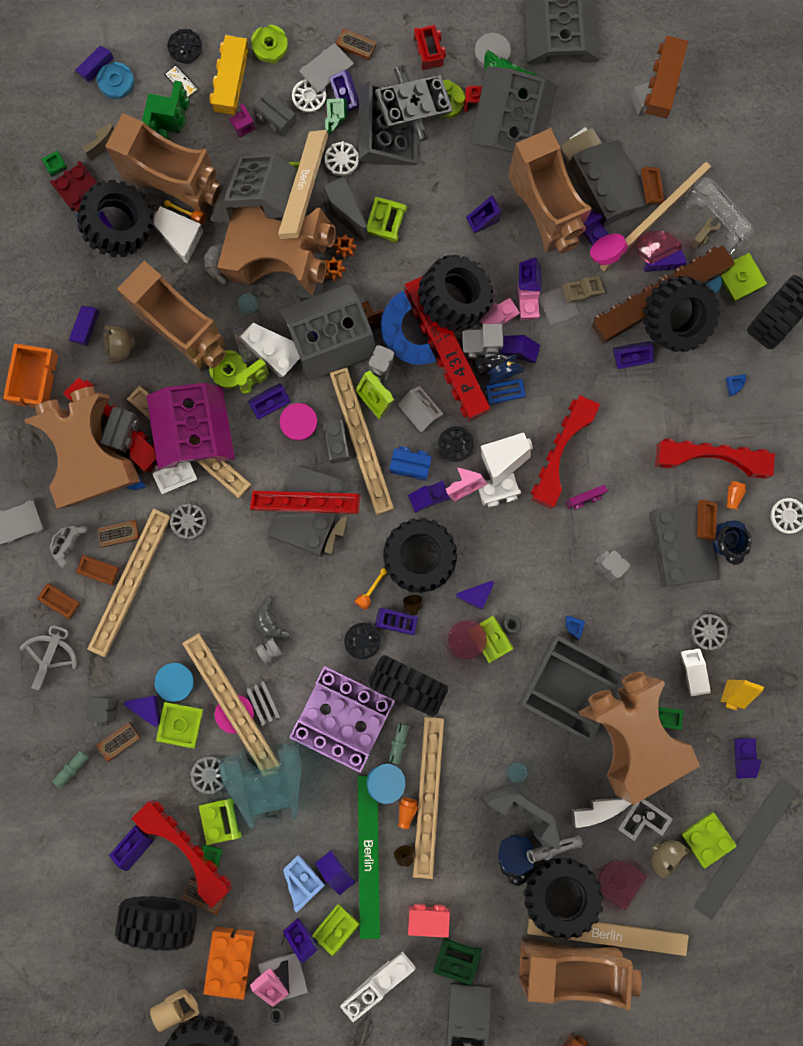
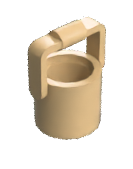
[150,989,199,1033]

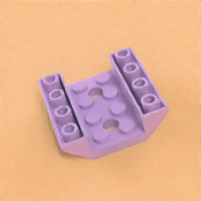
[289,666,395,773]

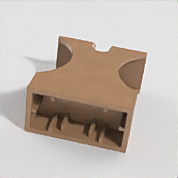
[105,113,222,212]
[508,128,591,254]
[217,205,336,295]
[117,261,227,372]
[24,386,140,509]
[579,671,700,805]
[519,938,641,1010]

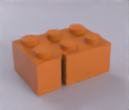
[3,343,58,408]
[203,926,256,1000]

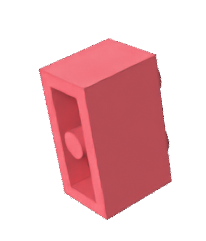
[408,903,450,937]

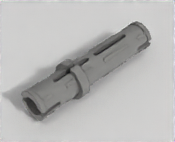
[527,835,583,863]

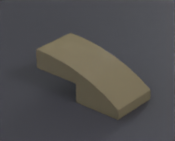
[82,123,114,161]
[560,129,602,163]
[562,276,605,303]
[324,516,348,555]

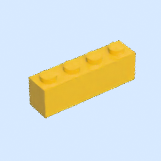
[210,35,249,115]

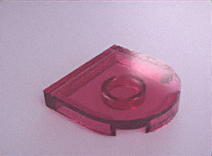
[636,231,682,264]
[598,861,646,910]

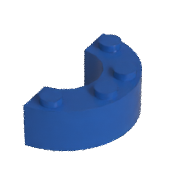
[380,291,436,365]

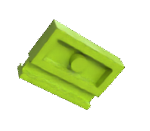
[469,615,514,663]
[312,904,360,956]

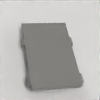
[299,43,354,93]
[0,500,43,545]

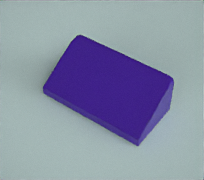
[75,45,114,83]
[329,70,359,112]
[519,257,542,291]
[69,306,100,346]
[613,341,654,369]
[248,383,291,420]
[109,825,153,871]

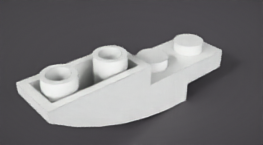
[340,952,416,1022]

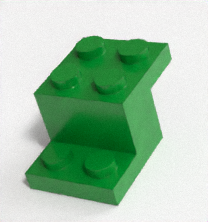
[142,80,190,134]

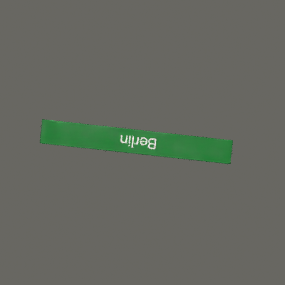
[358,775,380,939]

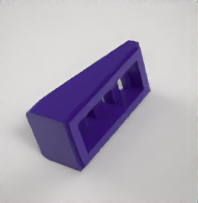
[643,250,687,272]
[375,608,418,636]

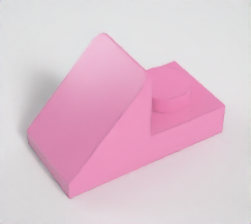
[517,283,540,320]
[480,298,520,326]
[446,468,488,502]
[250,969,289,1007]

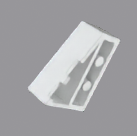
[238,323,300,377]

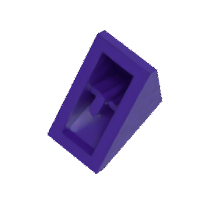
[466,196,502,233]
[500,335,540,363]
[455,580,494,610]
[123,696,161,727]
[315,850,355,895]

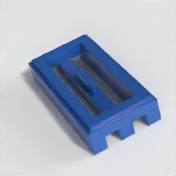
[485,378,526,405]

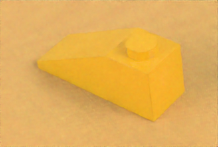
[720,680,764,711]

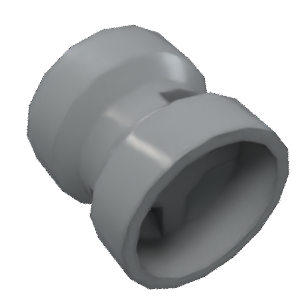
[256,638,282,664]

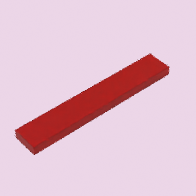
[250,491,361,514]

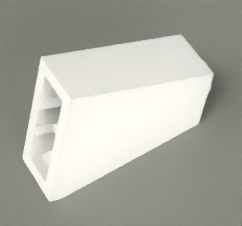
[152,206,203,263]
[481,433,533,487]

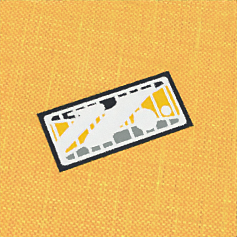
[164,64,199,98]

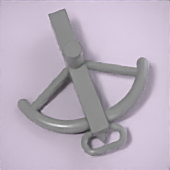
[19,625,77,691]

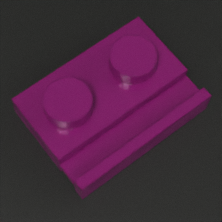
[565,484,608,510]

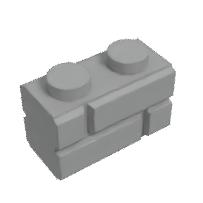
[368,345,394,382]
[595,550,630,581]

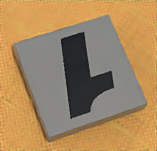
[258,952,308,1001]

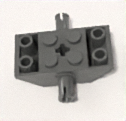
[375,65,453,142]

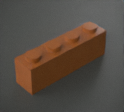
[644,35,688,119]

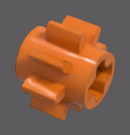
[333,234,357,259]
[325,257,346,282]

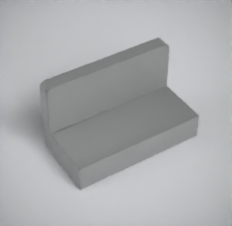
[398,386,443,432]

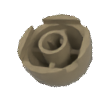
[103,325,135,364]
[651,840,690,880]

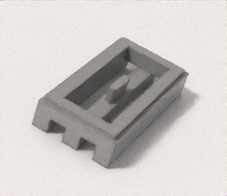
[247,681,280,725]

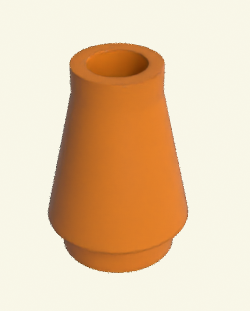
[726,481,747,510]
[398,798,418,829]

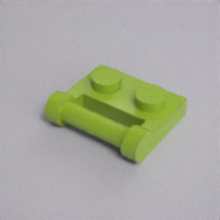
[367,197,407,242]
[236,358,269,394]
[199,798,242,845]

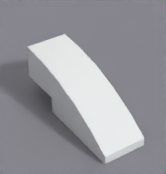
[571,797,631,828]

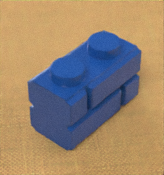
[389,446,432,481]

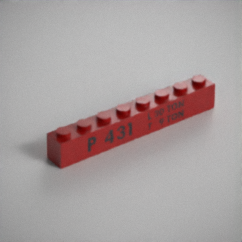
[404,276,490,422]

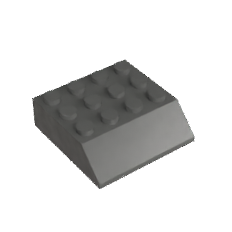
[518,635,626,743]

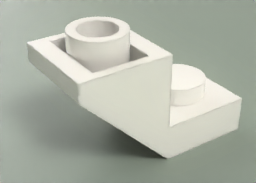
[681,649,710,696]

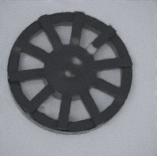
[167,29,202,63]
[438,426,474,462]
[344,623,381,660]

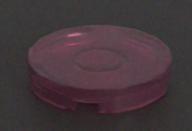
[448,620,487,659]

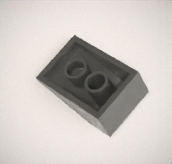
[322,177,368,242]

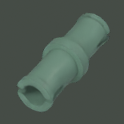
[388,723,410,765]
[52,750,89,789]

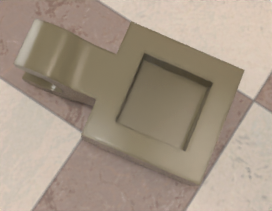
[690,217,721,249]

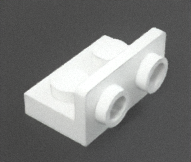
[152,461,197,494]
[478,473,521,508]

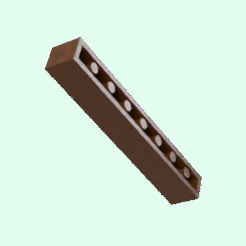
[592,245,735,344]

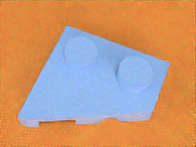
[283,854,325,912]

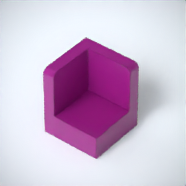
[229,104,255,138]

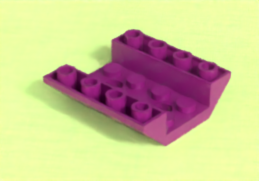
[146,383,235,470]

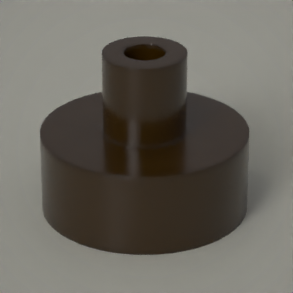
[403,595,423,615]
[394,845,415,867]

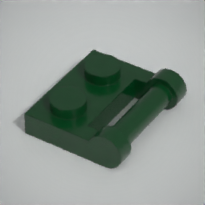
[433,937,482,986]

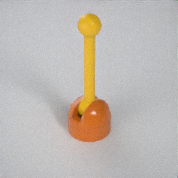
[164,200,207,226]
[354,568,387,610]

